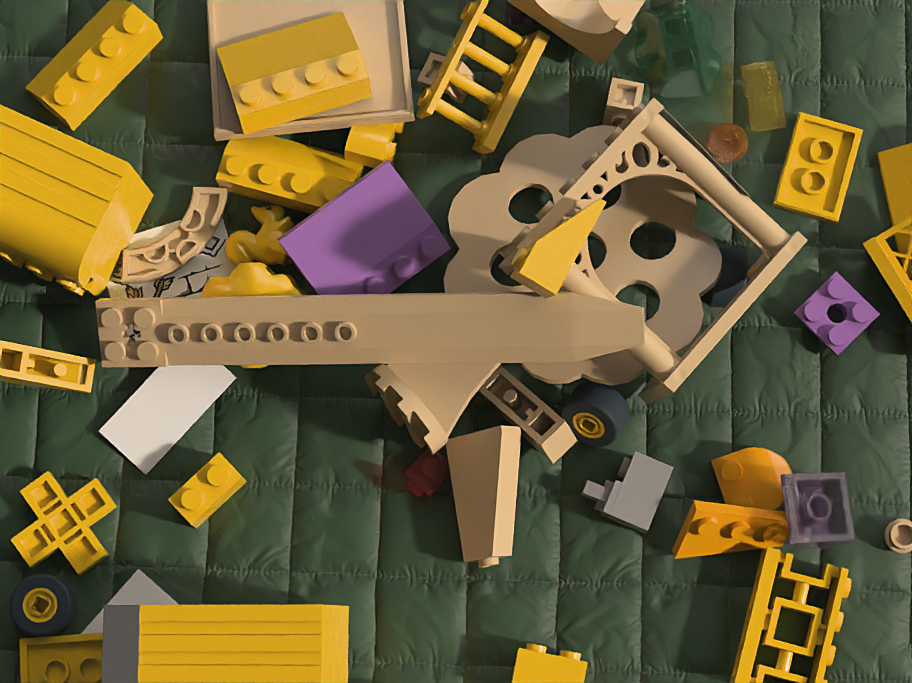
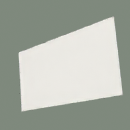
[99,365,236,475]

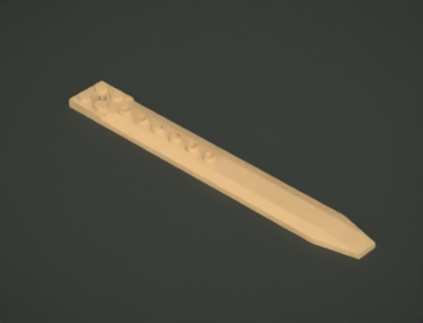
[95,291,645,367]

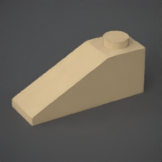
[478,366,578,464]

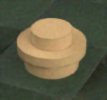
[884,519,912,553]

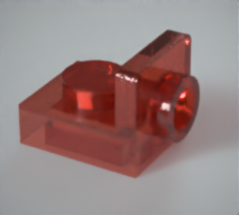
[403,447,450,499]

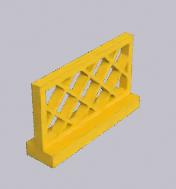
[863,215,912,322]

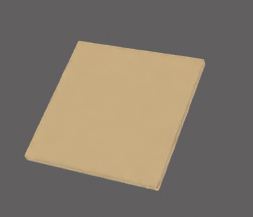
[206,0,415,141]

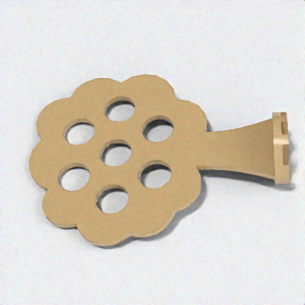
[364,125,722,455]

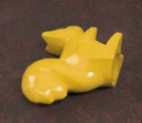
[224,205,294,266]

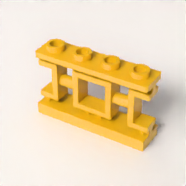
[730,547,852,683]

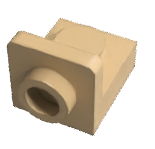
[417,52,475,104]
[602,77,644,127]

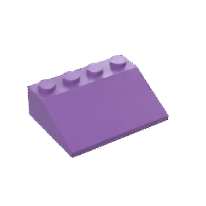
[277,160,451,295]

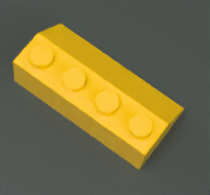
[25,0,163,131]
[216,135,365,214]

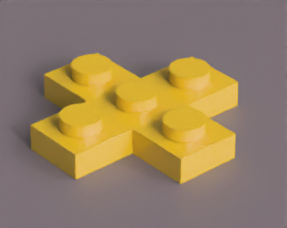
[10,471,117,575]

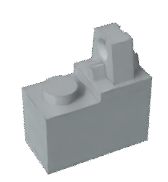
[581,451,674,534]

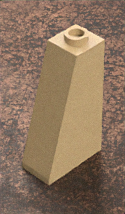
[446,426,521,568]

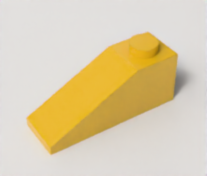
[510,198,606,299]
[0,340,96,393]

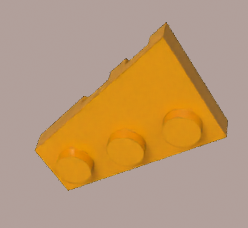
[672,500,794,559]

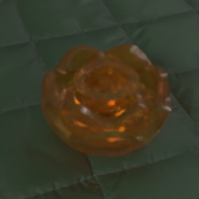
[707,122,749,163]

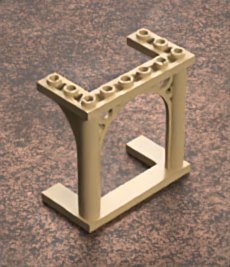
[498,98,808,404]

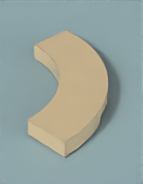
[120,187,228,284]

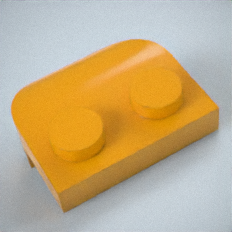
[711,447,793,510]

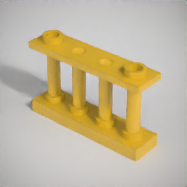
[416,0,550,155]

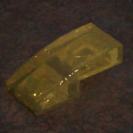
[740,60,787,132]

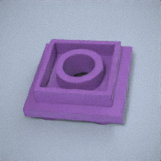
[793,272,880,356]

